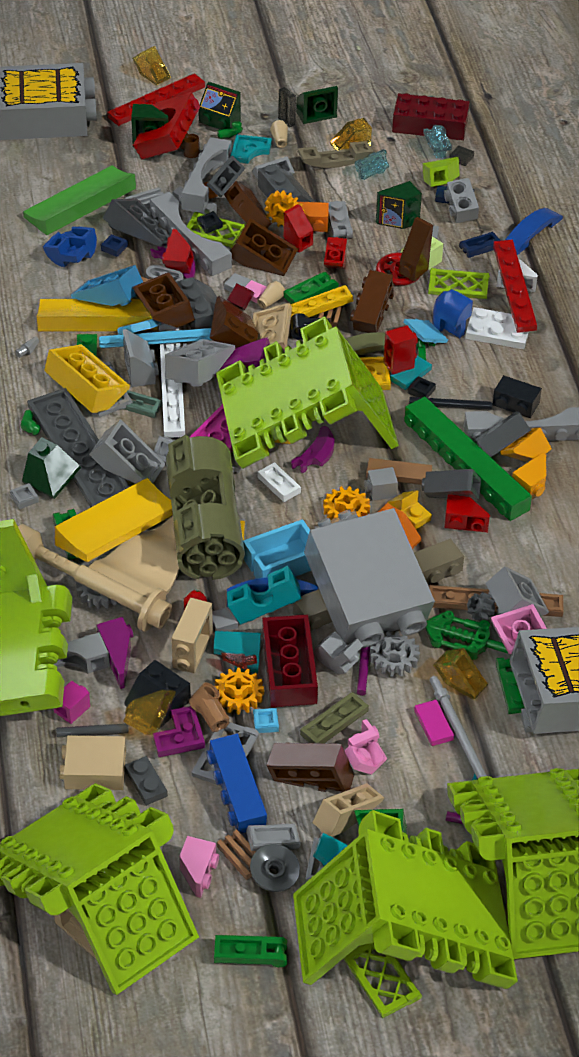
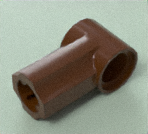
[180,133,200,158]

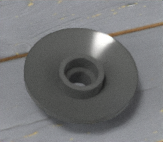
[250,844,300,892]

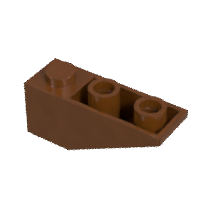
[224,181,272,228]

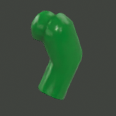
[217,121,243,139]
[20,410,41,435]

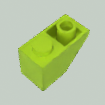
[422,157,460,187]

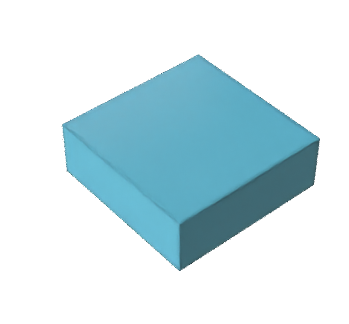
[253,708,279,733]

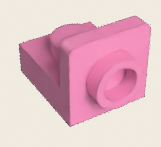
[348,719,379,749]
[344,741,387,775]

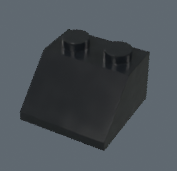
[124,660,191,729]

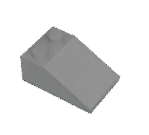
[165,339,235,387]
[89,419,166,483]

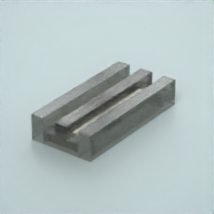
[278,87,296,127]

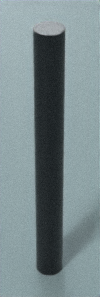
[409,397,492,410]

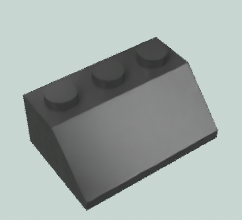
[258,164,315,202]
[176,277,217,329]

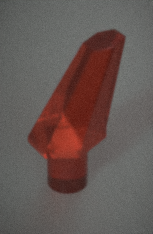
[221,653,257,670]

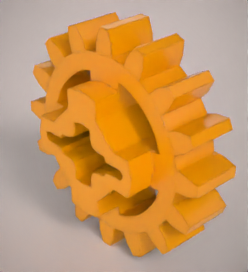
[264,190,305,228]
[323,486,370,520]
[215,668,264,715]

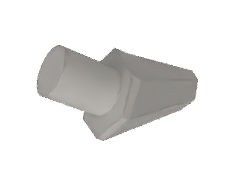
[15,336,39,358]

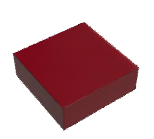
[227,283,255,310]

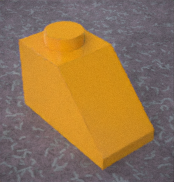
[500,427,552,462]
[512,453,546,499]

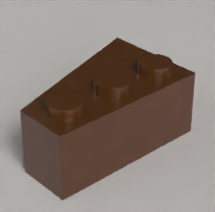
[350,270,394,333]
[266,742,355,793]

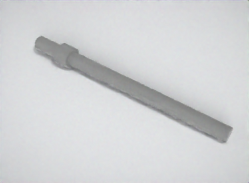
[429,676,487,779]

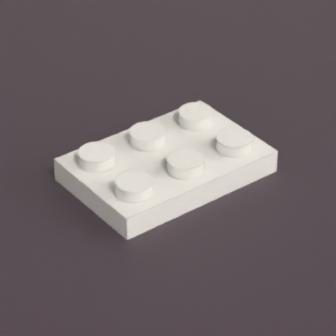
[465,307,529,349]

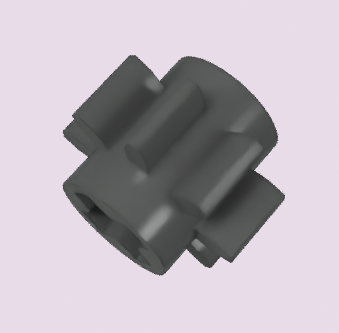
[467,592,495,621]

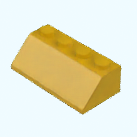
[44,344,130,413]

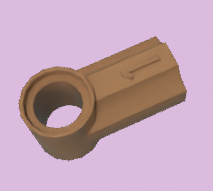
[189,682,230,732]

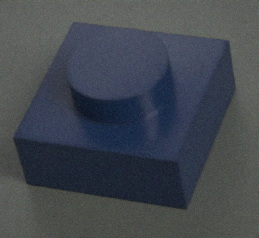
[101,234,128,257]

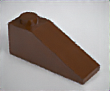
[399,217,433,282]

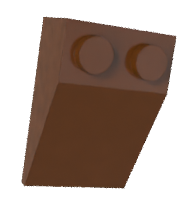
[230,218,298,276]
[210,296,258,348]

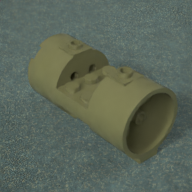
[166,435,245,580]

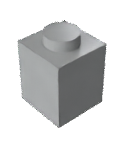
[364,467,398,501]

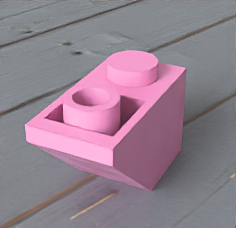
[179,836,219,898]

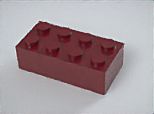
[392,93,470,141]
[262,614,318,708]

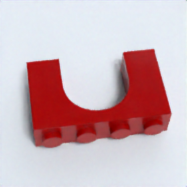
[133,92,200,159]

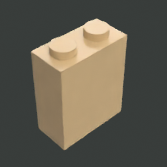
[60,736,126,790]

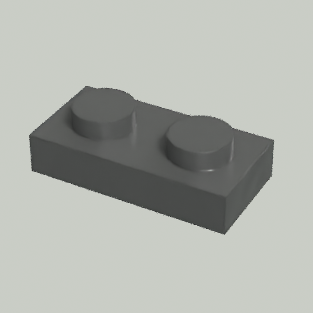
[125,756,168,806]

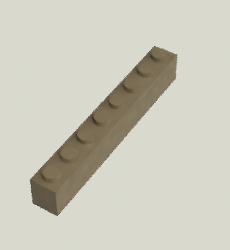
[293,538,464,631]

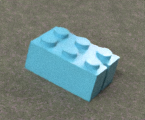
[243,519,311,579]

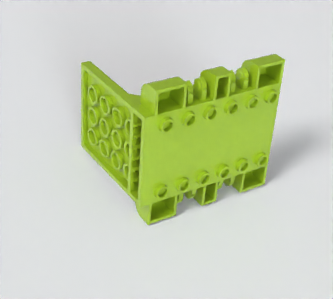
[216,316,399,469]
[0,519,72,716]
[447,768,579,959]
[0,783,199,995]
[293,810,518,989]

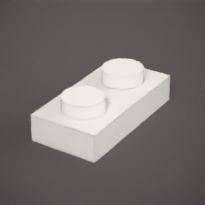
[258,462,301,502]

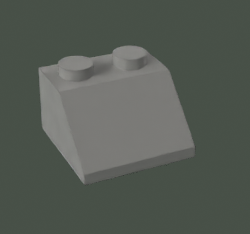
[123,329,159,387]
[485,566,549,616]

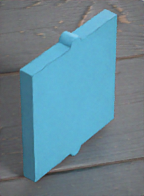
[403,319,448,344]

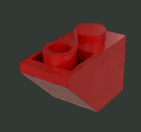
[283,204,313,253]
[162,229,194,274]
[324,237,347,269]
[444,494,490,533]

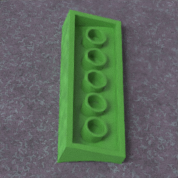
[23,165,136,235]

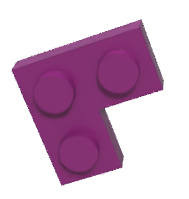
[153,706,205,758]

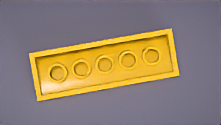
[36,299,158,331]
[55,478,173,562]

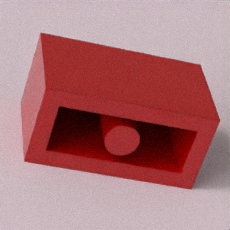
[383,325,418,375]

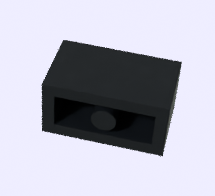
[492,375,542,418]

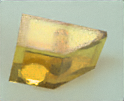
[132,46,171,85]
[330,118,372,150]
[433,648,488,699]
[123,690,176,735]

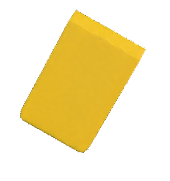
[387,490,432,529]

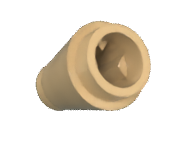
[270,120,288,148]
[257,281,285,309]

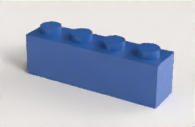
[206,733,267,834]

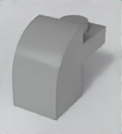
[313,631,364,674]

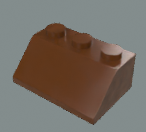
[133,272,195,328]

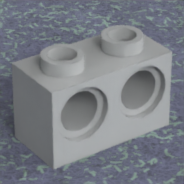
[444,178,479,223]

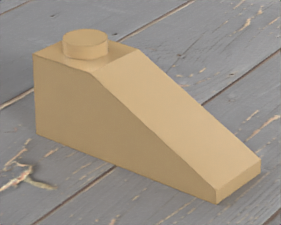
[313,783,384,837]

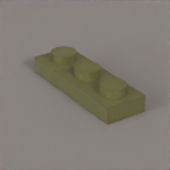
[300,692,369,743]

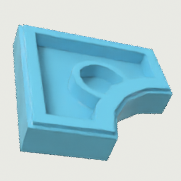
[117,319,162,335]

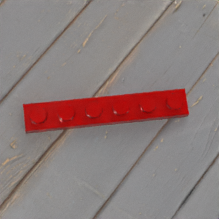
[107,73,205,126]
[493,239,537,333]

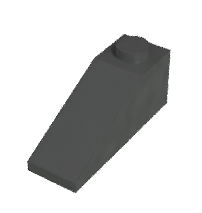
[207,156,246,198]

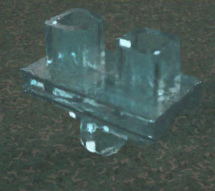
[423,125,452,158]
[355,149,389,180]

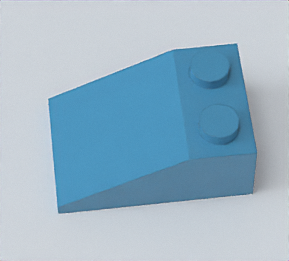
[71,265,143,306]

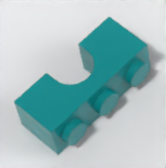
[227,566,302,625]

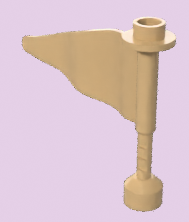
[18,516,180,632]

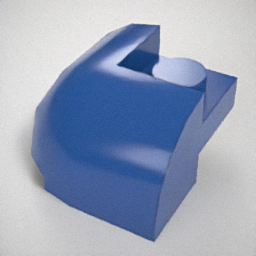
[43,226,97,268]
[432,289,473,338]

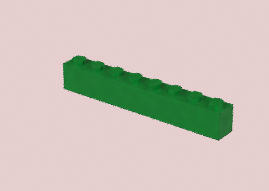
[404,397,532,521]

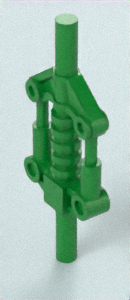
[425,610,511,660]

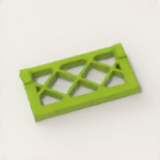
[187,212,245,248]
[428,268,490,299]
[344,943,422,1018]

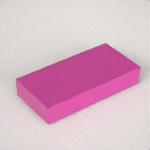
[414,700,454,746]

